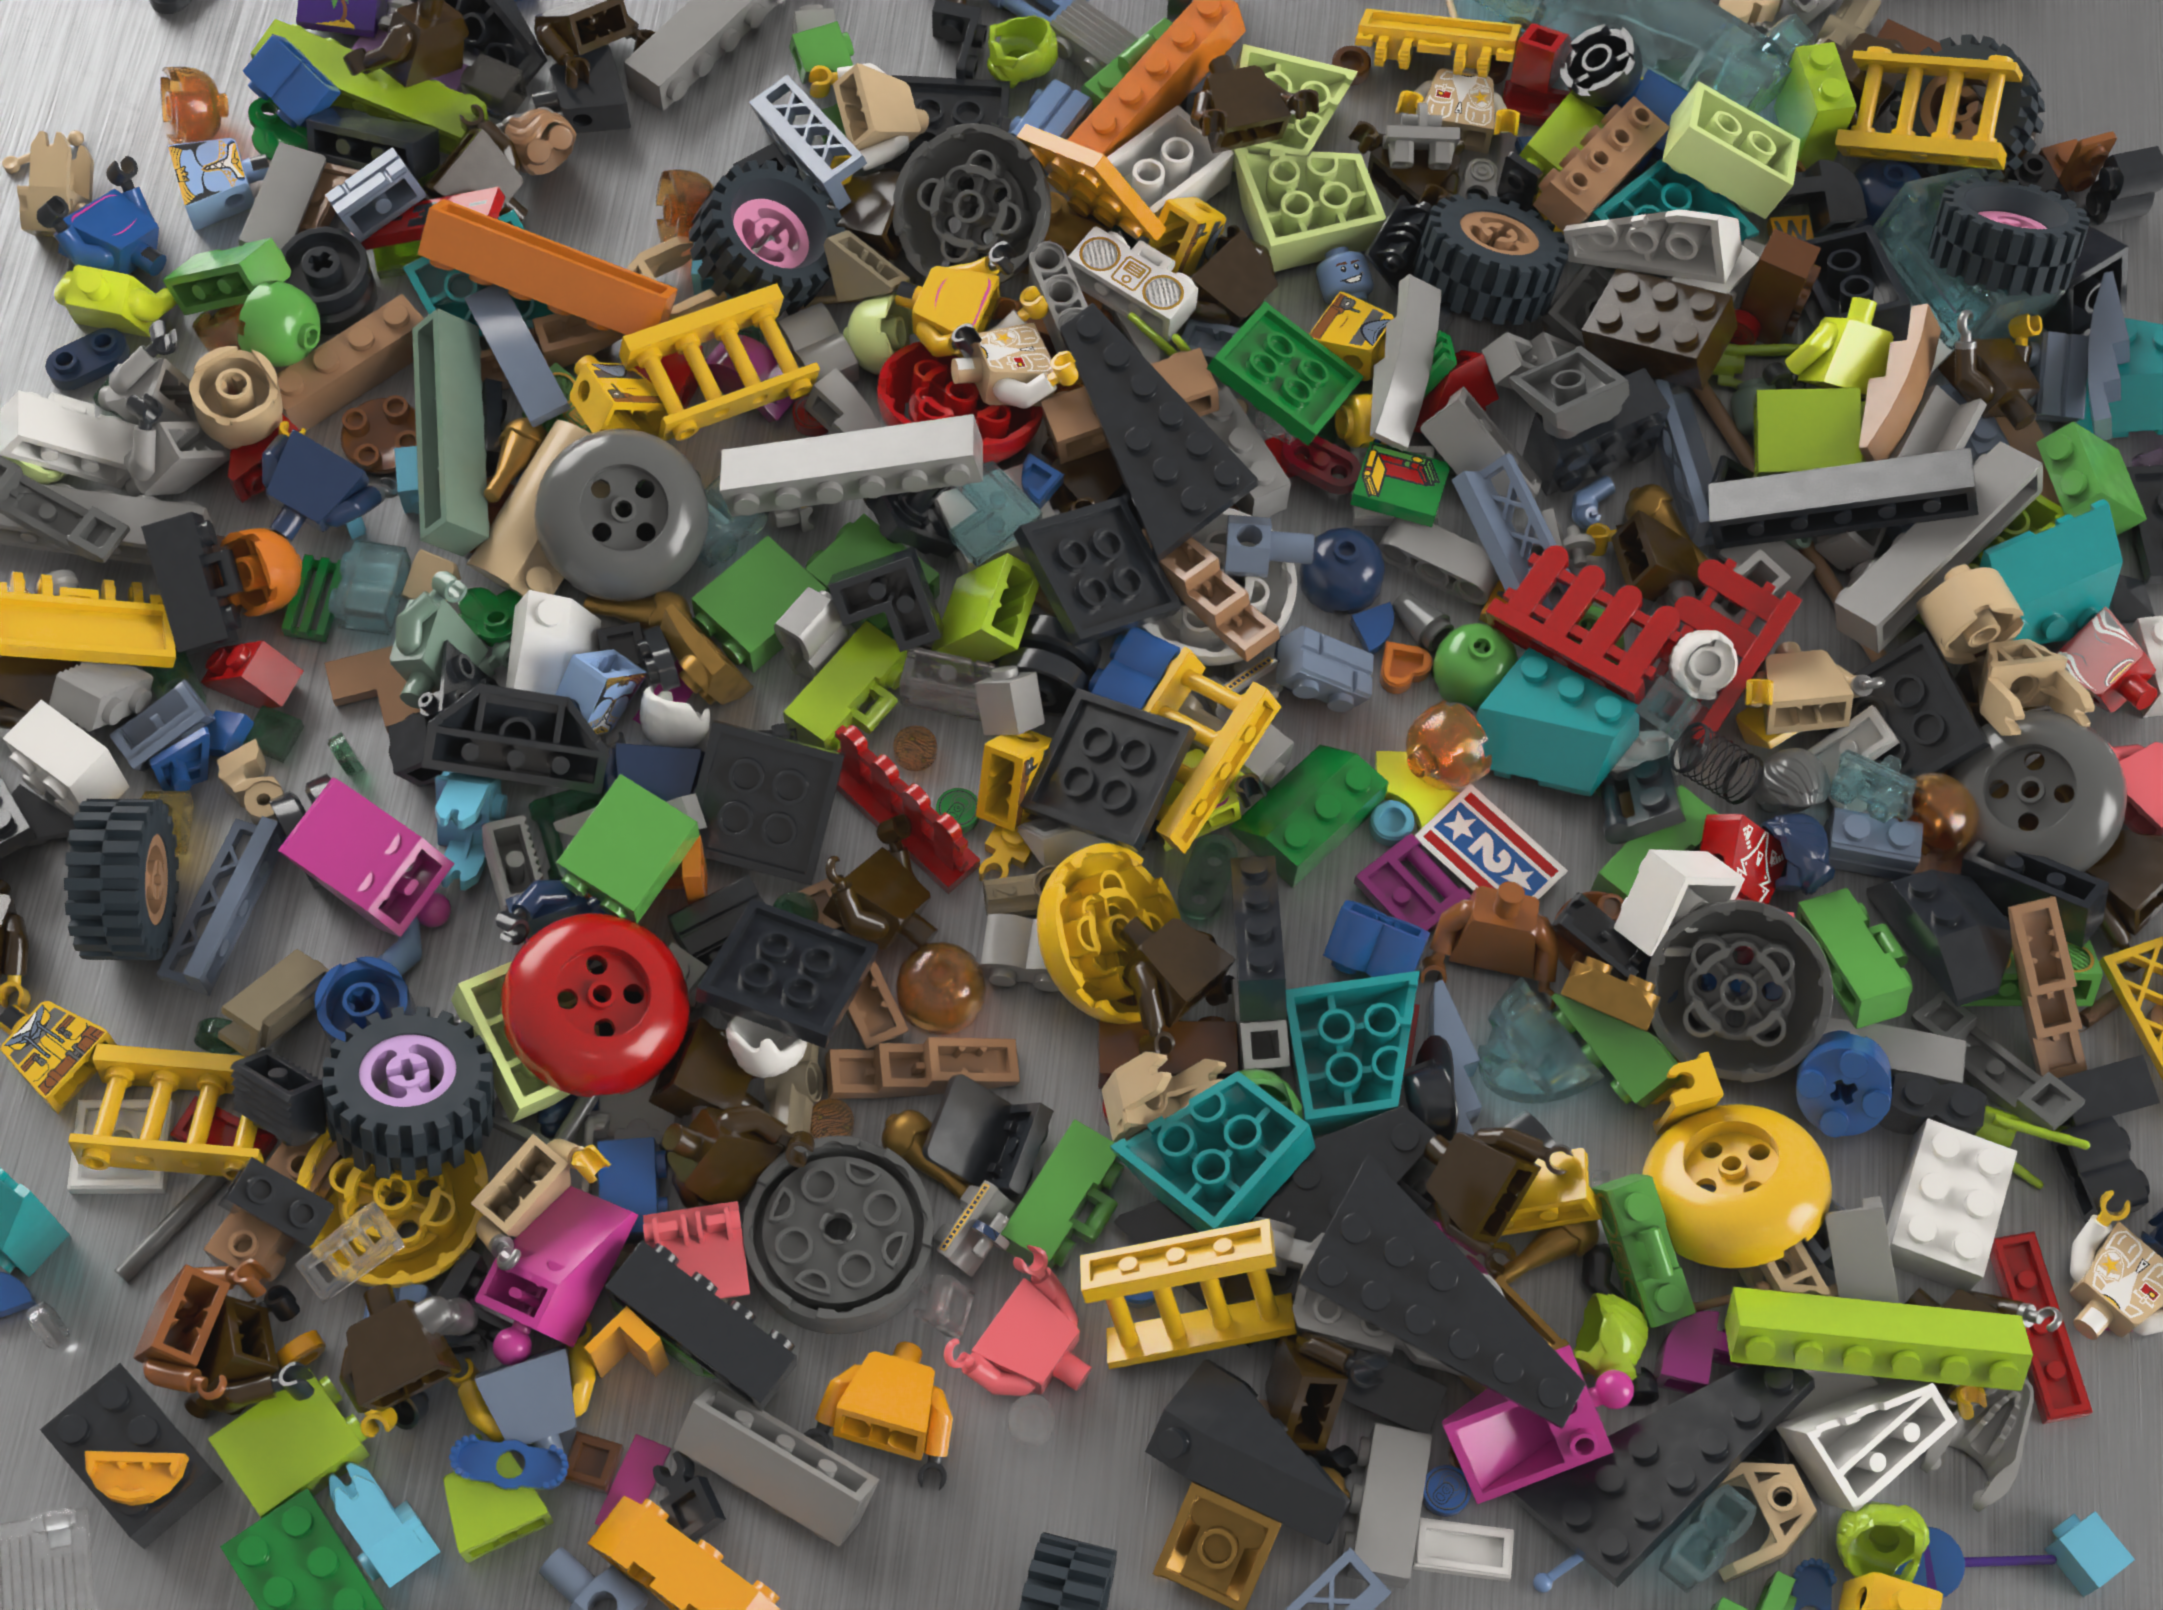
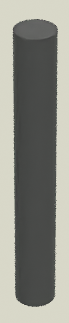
[114,1175,228,1283]

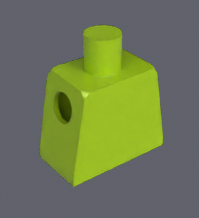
[443,1434,554,1563]

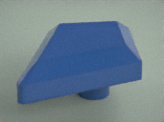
[149,727,210,794]

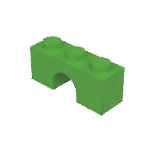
[789,21,854,158]

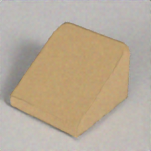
[402,549,461,602]

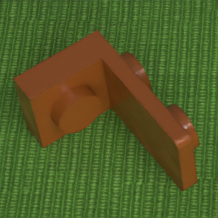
[2038,131,2117,192]

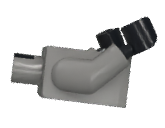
[98,320,197,427]
[124,393,230,497]

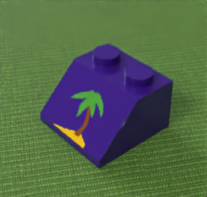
[296,0,388,38]

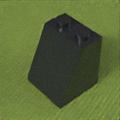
[2013,226,2129,336]

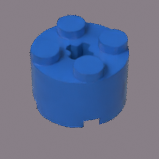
[314,956,417,1045]
[1796,1030,1892,1138]

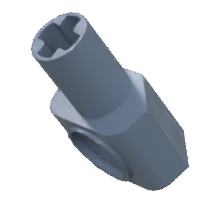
[1224,515,1314,578]
[539,1547,649,1610]

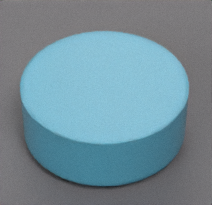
[1369,800,1414,847]

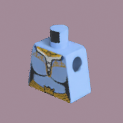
[168,138,269,231]
[555,649,647,735]

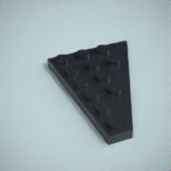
[1114,1106,1437,1349]

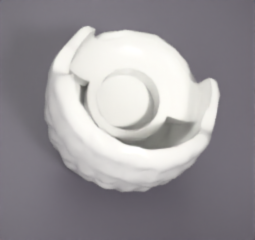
[1668,630,1738,700]
[640,686,710,749]
[726,1016,807,1078]

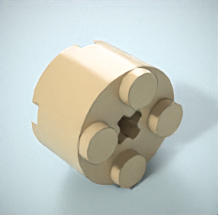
[189,346,283,449]
[1916,564,2024,664]

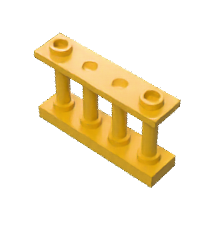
[1835,46,2023,170]
[619,283,820,441]
[1142,646,1281,854]
[68,1043,265,1181]
[1080,1219,1297,1370]

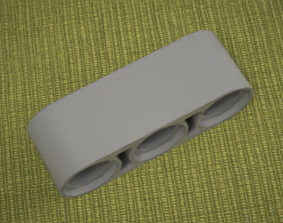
[1028,241,1088,354]
[1378,517,1499,605]

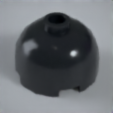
[1560,24,1643,107]

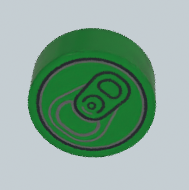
[936,788,980,834]

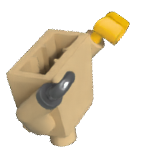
[1743,641,1885,735]
[471,1134,611,1271]

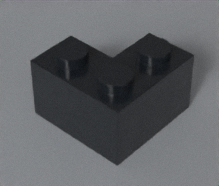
[828,546,944,652]

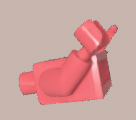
[2108,742,2163,836]
[944,1245,1092,1396]

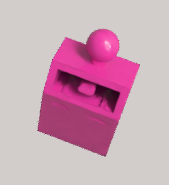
[278,777,454,937]
[474,1186,638,1366]
[1442,1345,1634,1505]

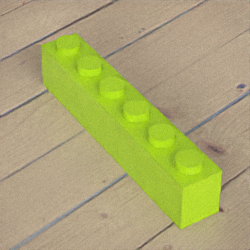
[250,19,489,155]
[1724,1287,2033,1391]

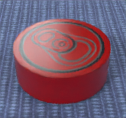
[1729,309,1761,345]
[792,394,828,437]

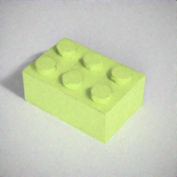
[1662,81,1800,219]

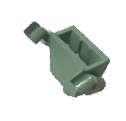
[389,571,511,709]

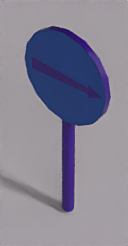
[1894,1526,2057,1598]

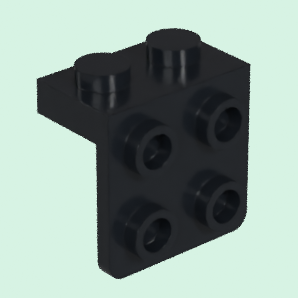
[922,1074,1054,1196]

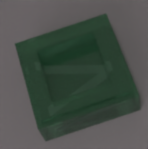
[243,705,304,763]

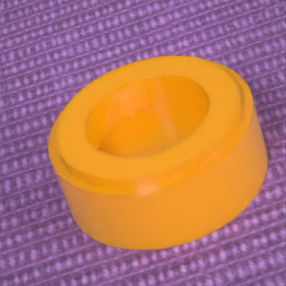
[276,1330,326,1369]

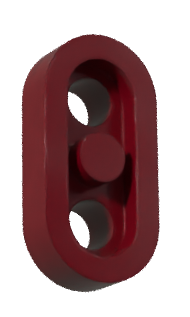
[1280,435,1361,495]

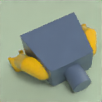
[448,1321,596,1453]

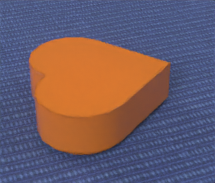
[1379,641,1433,694]

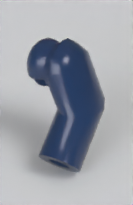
[537,1094,600,1138]

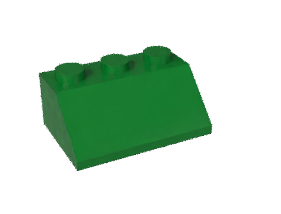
[1229,744,1389,888]

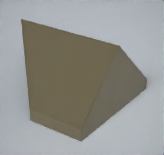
[823,230,911,302]

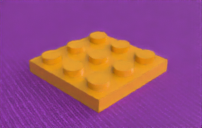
[1016,124,1166,242]

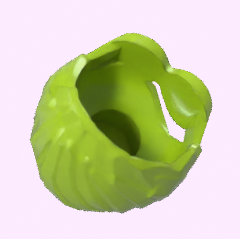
[987,15,1059,89]
[1573,1293,1648,1383]
[1835,1501,1930,1583]

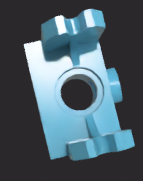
[435,771,508,891]
[328,1461,441,1588]

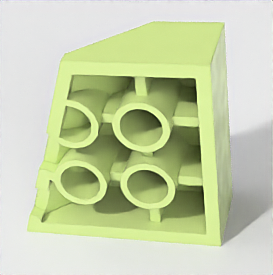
[1232,44,1358,172]
[1233,148,1386,272]
[451,960,600,1124]

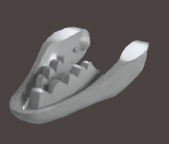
[1920,1379,2034,1512]

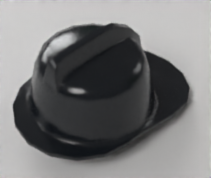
[1398,1035,1458,1141]

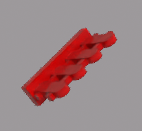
[1485,545,1682,706]
[1640,558,1803,748]
[834,725,980,895]

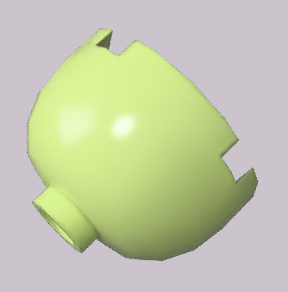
[843,292,914,375]

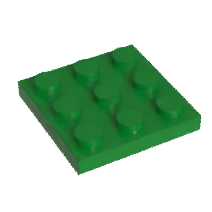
[1206,301,1364,446]

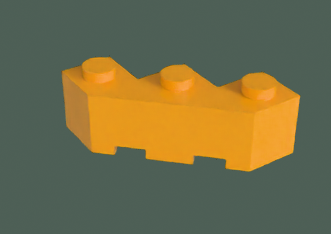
[587,1495,780,1610]

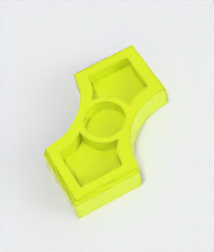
[1375,751,1460,832]

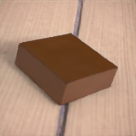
[563,1431,624,1495]

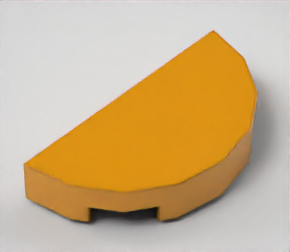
[85,1451,189,1506]

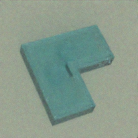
[949,461,1042,567]

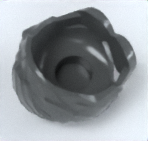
[1755,748,1831,813]

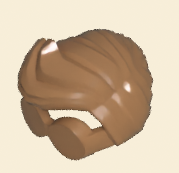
[505,108,576,176]

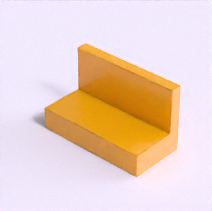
[584,1306,669,1379]

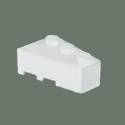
[1776,1379,1957,1512]

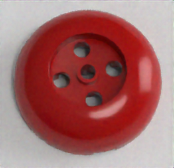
[877,341,1043,466]
[501,913,690,1098]

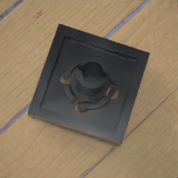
[863,487,958,559]

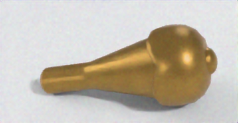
[484,418,548,502]
[1625,484,1708,565]
[583,591,692,640]
[881,1109,970,1201]
[1492,1220,1600,1285]

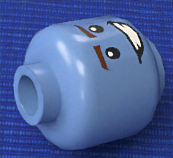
[1316,247,1374,305]

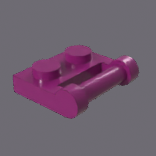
[1354,833,1471,933]

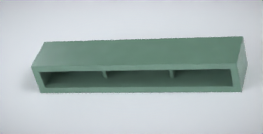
[412,308,490,557]

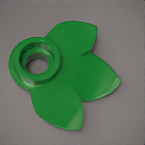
[248,97,308,161]
[458,587,522,647]

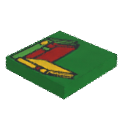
[1350,442,1450,527]

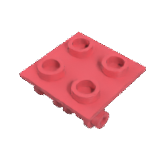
[643,1201,750,1299]

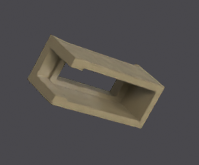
[218,949,329,1057]

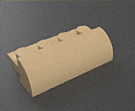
[466,420,610,597]

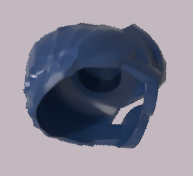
[1761,813,1835,895]

